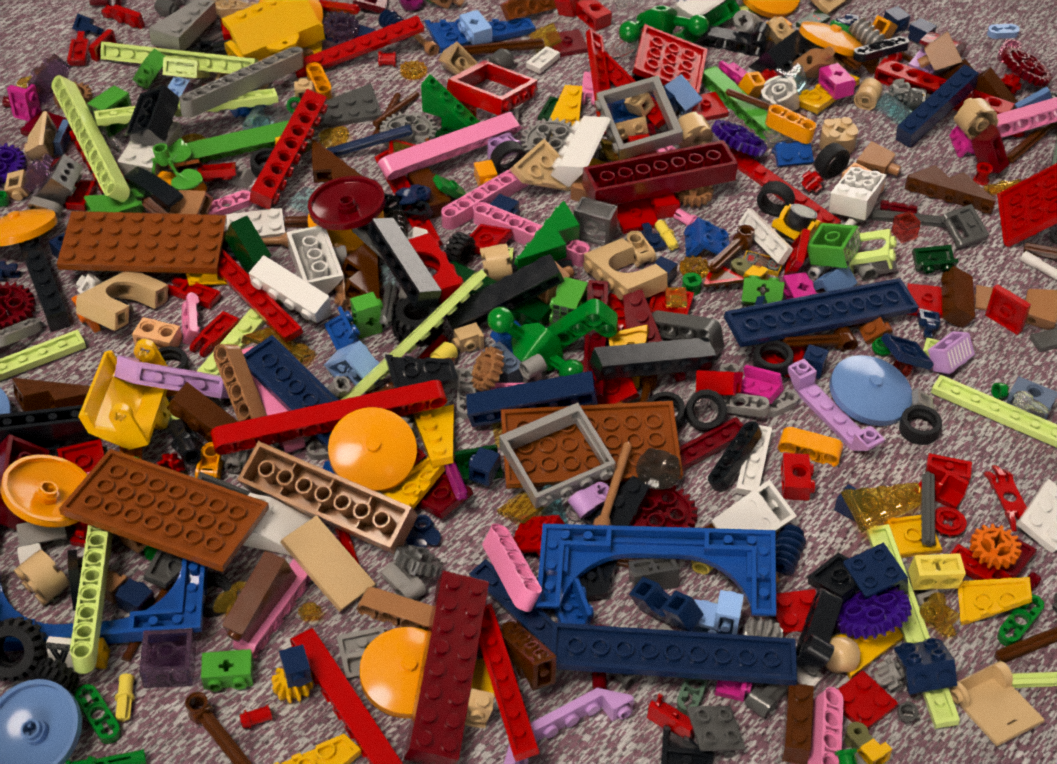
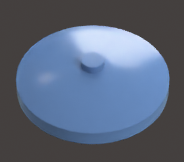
[829,355,912,426]
[0,679,82,764]

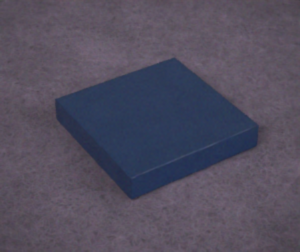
[881,333,934,370]

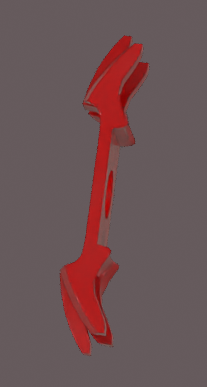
[984,465,1027,533]

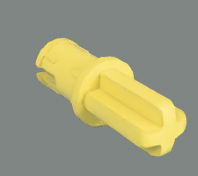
[655,220,679,251]
[115,674,135,722]

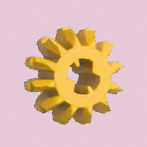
[271,668,313,704]

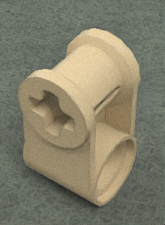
[626,231,656,267]

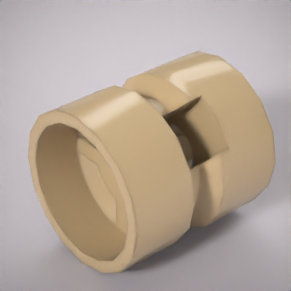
[854,78,883,110]

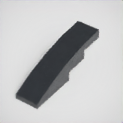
[123,166,184,208]

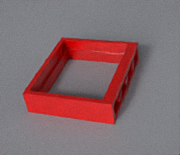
[447,60,538,116]

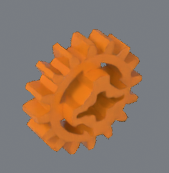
[969,524,1022,570]

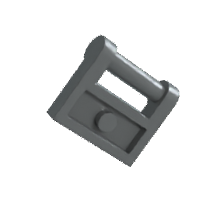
[940,204,990,250]

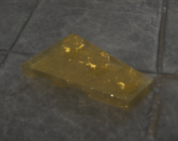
[241,328,316,363]

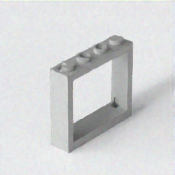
[594,75,683,160]
[499,403,616,509]

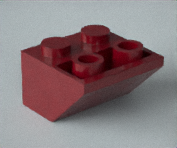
[971,124,1009,173]

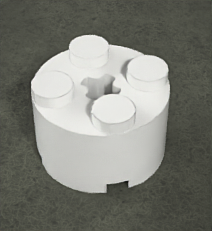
[761,76,800,112]

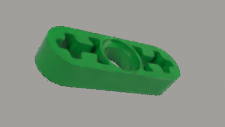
[997,594,1044,646]
[75,684,121,744]

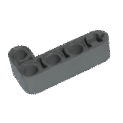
[652,310,724,357]

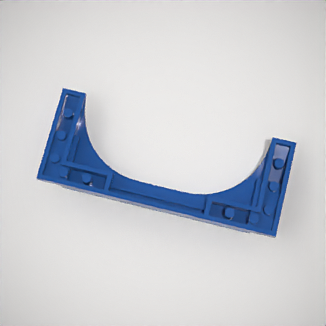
[536,524,776,616]
[0,558,208,651]

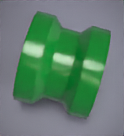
[681,273,702,296]

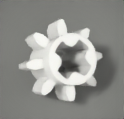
[76,273,101,294]

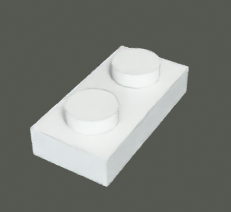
[526,46,560,74]

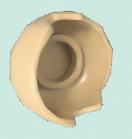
[825,637,860,674]

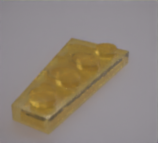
[840,482,922,532]

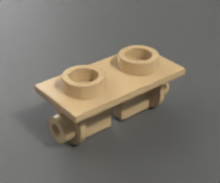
[615,116,648,140]

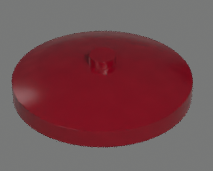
[308,176,386,230]

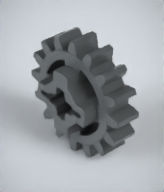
[393,545,443,577]

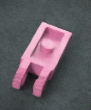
[581,72,595,106]
[181,293,200,344]

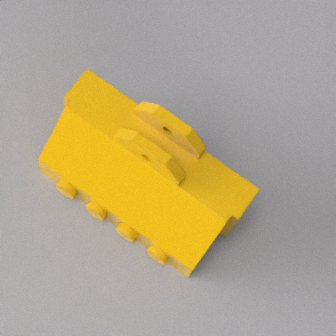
[221,0,325,61]
[78,339,171,450]

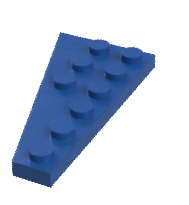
[425,18,536,53]

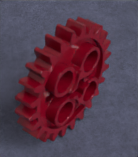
[1000,46,1053,87]
[0,281,36,330]
[632,482,698,528]

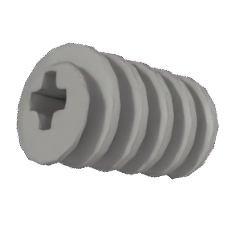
[733,10,762,34]
[848,16,885,45]

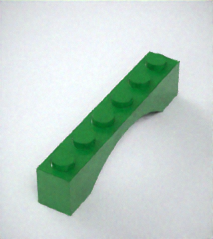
[673,0,740,43]

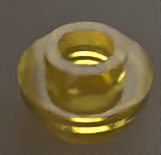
[298,602,322,621]

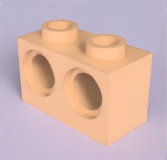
[132,317,182,350]

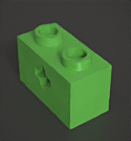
[132,48,166,89]
[741,275,784,305]
[350,292,384,339]
[201,649,254,692]

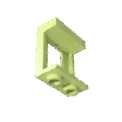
[163,57,210,78]
[849,229,897,275]

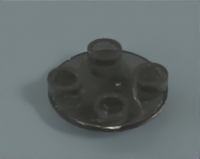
[636,448,680,490]

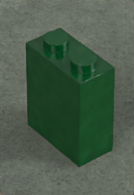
[224,215,271,275]

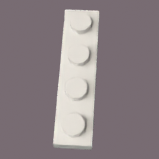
[738,208,793,265]
[736,425,772,495]

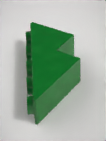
[421,74,480,130]
[514,201,580,270]

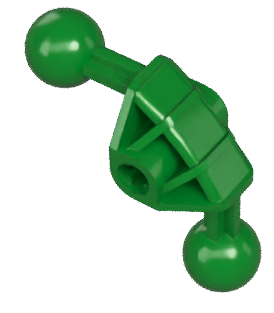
[619,5,709,43]
[487,307,583,376]

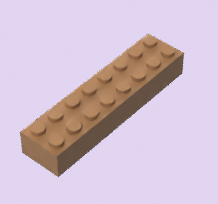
[237,441,418,554]

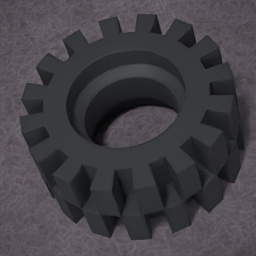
[444,232,476,266]
[30,657,80,694]

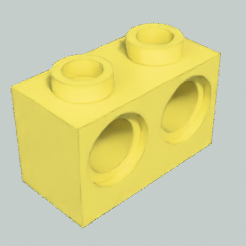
[908,554,966,590]

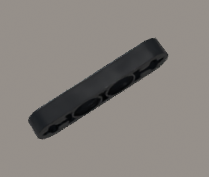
[853,36,909,62]
[383,193,433,221]
[708,421,762,491]

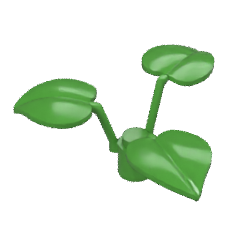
[127,138,203,199]

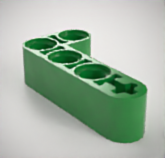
[547,299,618,349]

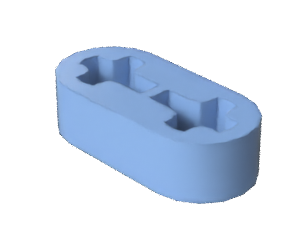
[987,24,1020,39]

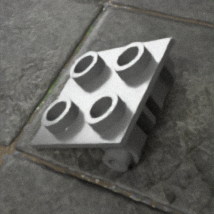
[686,706,746,759]

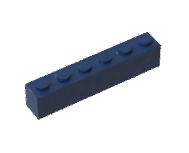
[895,64,979,148]
[466,371,598,427]

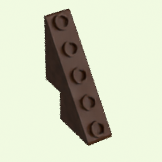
[939,59,1018,109]
[311,139,362,183]
[905,165,996,214]
[341,243,382,302]
[12,378,90,412]
[500,621,556,691]

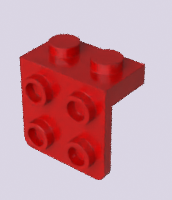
[513,515,565,556]

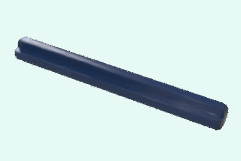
[327,124,413,157]

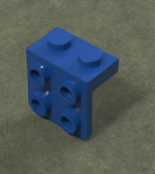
[684,217,730,259]

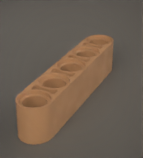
[213,344,267,422]
[357,587,432,631]

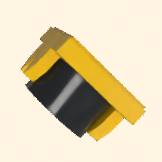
[771,204,821,241]

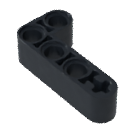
[701,22,770,58]
[796,587,843,675]

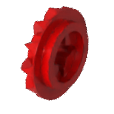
[935,507,967,538]

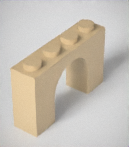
[583,238,668,301]
[76,271,168,331]

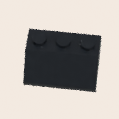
[749,29,809,74]
[124,85,179,146]

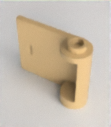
[950,661,1045,746]

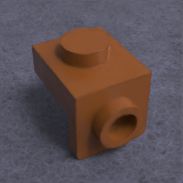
[858,317,893,345]

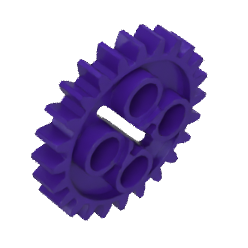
[712,119,767,157]
[0,143,27,187]
[836,587,912,640]

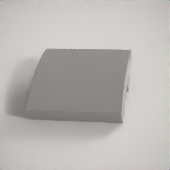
[337,626,385,679]

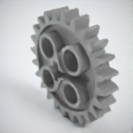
[379,111,438,152]
[521,117,572,154]

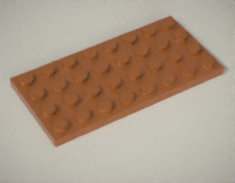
[57,211,227,274]
[501,401,683,489]
[59,449,269,572]

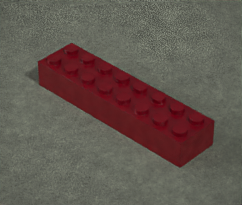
[582,140,738,205]
[403,570,489,764]

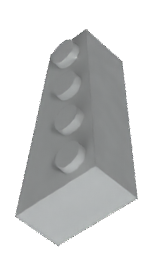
[149,0,217,51]

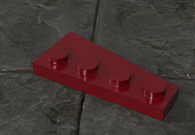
[623,289,662,343]

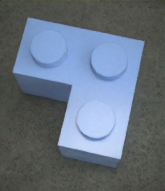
[324,341,380,386]
[691,590,744,635]

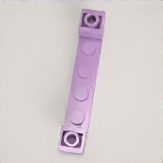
[114,355,229,398]
[788,359,885,451]
[504,688,634,764]

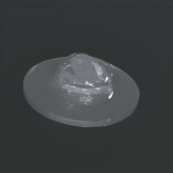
[606,30,642,60]

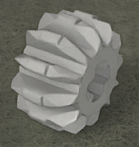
[742,616,784,638]

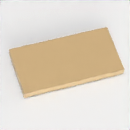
[280,515,376,612]

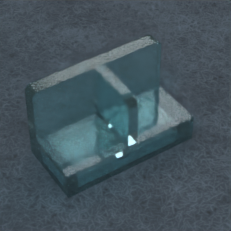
[242,104,277,130]

